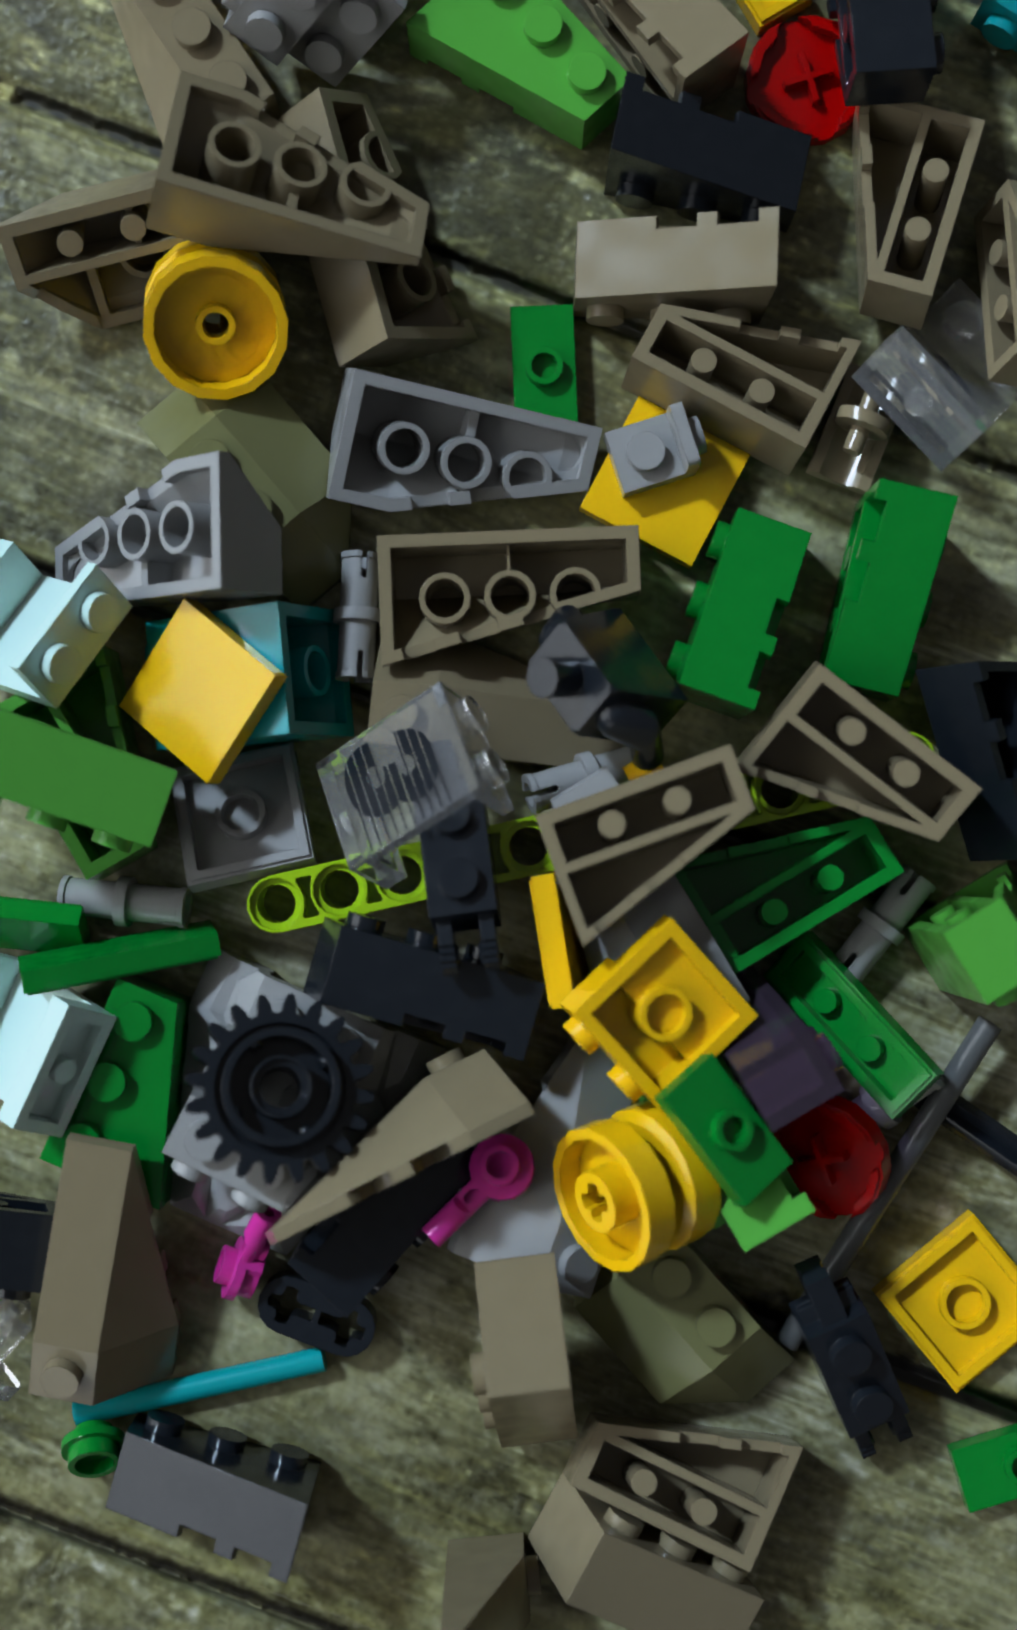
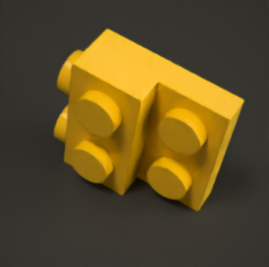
[559,915,759,1110]

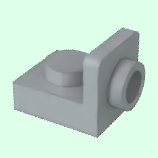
[604,401,707,498]

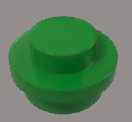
[61,1420,125,1478]

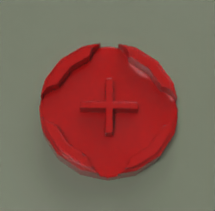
[744,15,856,146]
[767,1092,892,1219]

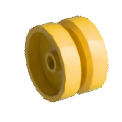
[143,240,288,400]
[553,1100,721,1272]

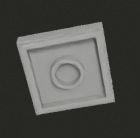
[172,741,318,893]

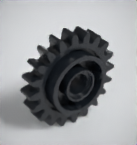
[184,994,375,1186]

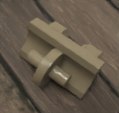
[805,362,908,495]

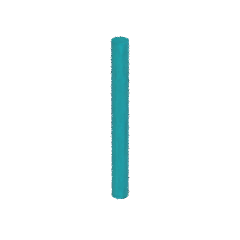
[72,1347,327,1426]

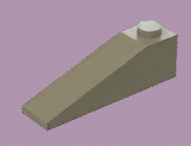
[145,70,430,266]
[28,1132,182,1406]

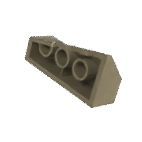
[110,0,281,145]
[277,87,479,367]
[377,525,641,667]

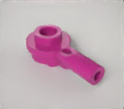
[421,1133,536,1248]
[213,1206,282,1301]

